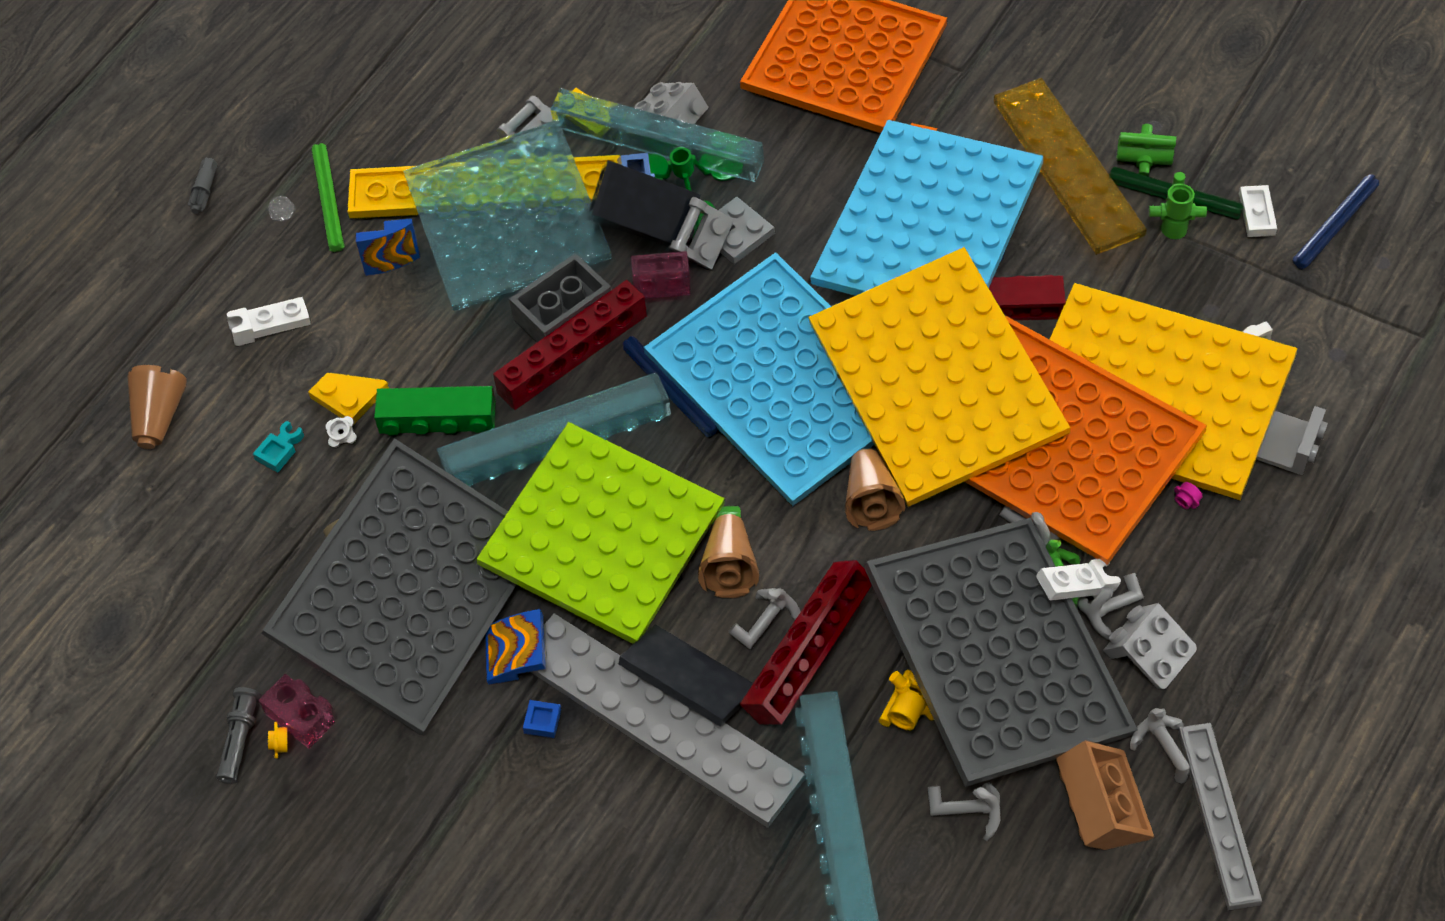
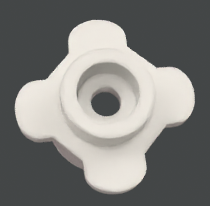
[326,416,357,448]

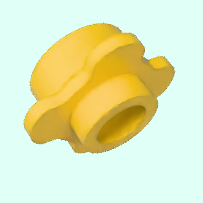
[268,722,287,758]

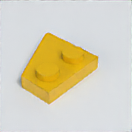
[308,372,389,425]

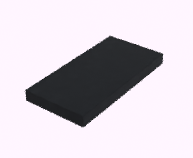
[618,624,753,727]

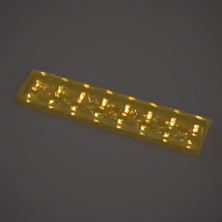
[994,78,1147,255]

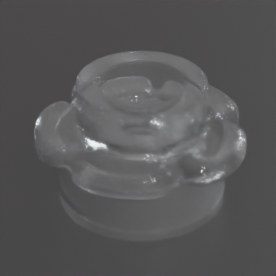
[268,196,295,221]

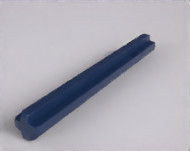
[1293,174,1379,270]
[622,336,719,437]

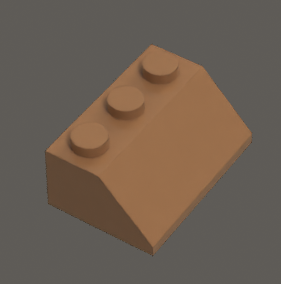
[1056,740,1154,850]

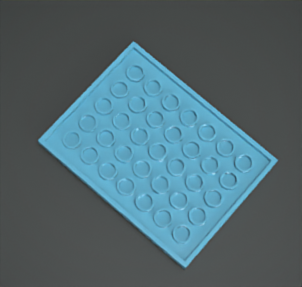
[810,120,1043,296]
[644,252,874,506]

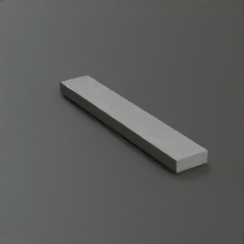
[1178,723,1262,910]

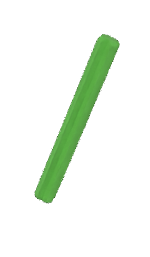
[312,143,344,252]

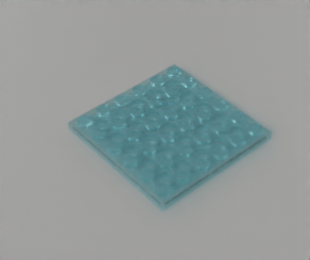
[403,120,612,311]

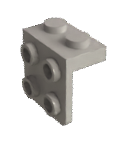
[630,82,709,142]
[1256,406,1328,475]
[1103,603,1197,689]

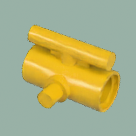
[879,670,934,730]

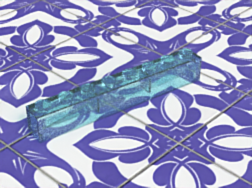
[550,88,764,182]
[437,372,671,486]
[795,691,879,921]

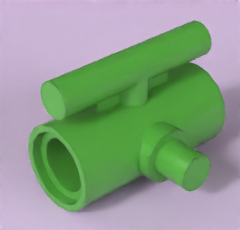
[1117,124,1176,176]
[1149,172,1207,239]

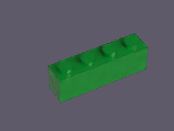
[374,386,496,435]

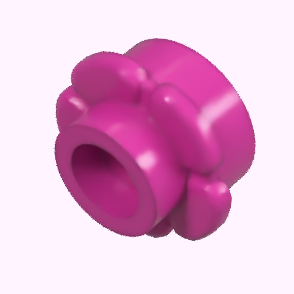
[1174,482,1203,509]

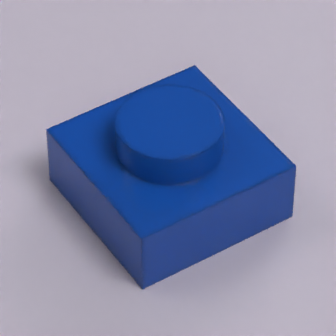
[523,700,561,738]

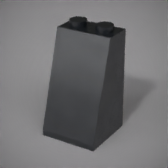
[586,160,701,246]

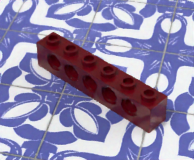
[493,279,647,411]
[740,560,872,725]

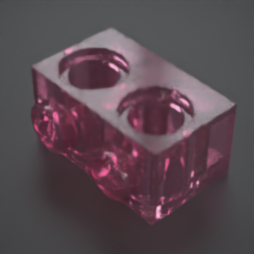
[631,251,690,299]
[259,674,335,749]

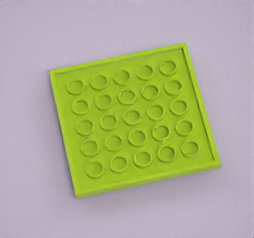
[477,422,725,644]

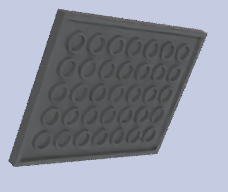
[261,438,517,735]
[864,518,1138,787]

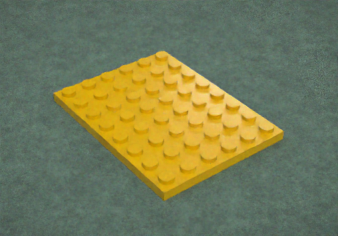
[808,247,1070,507]
[1050,283,1298,500]

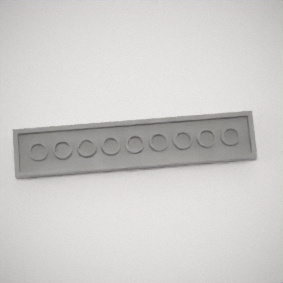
[531,613,805,828]

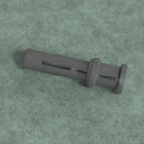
[216,687,261,784]

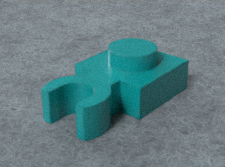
[253,421,304,473]

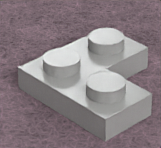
[718,197,775,265]

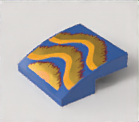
[356,219,420,276]
[485,609,546,684]

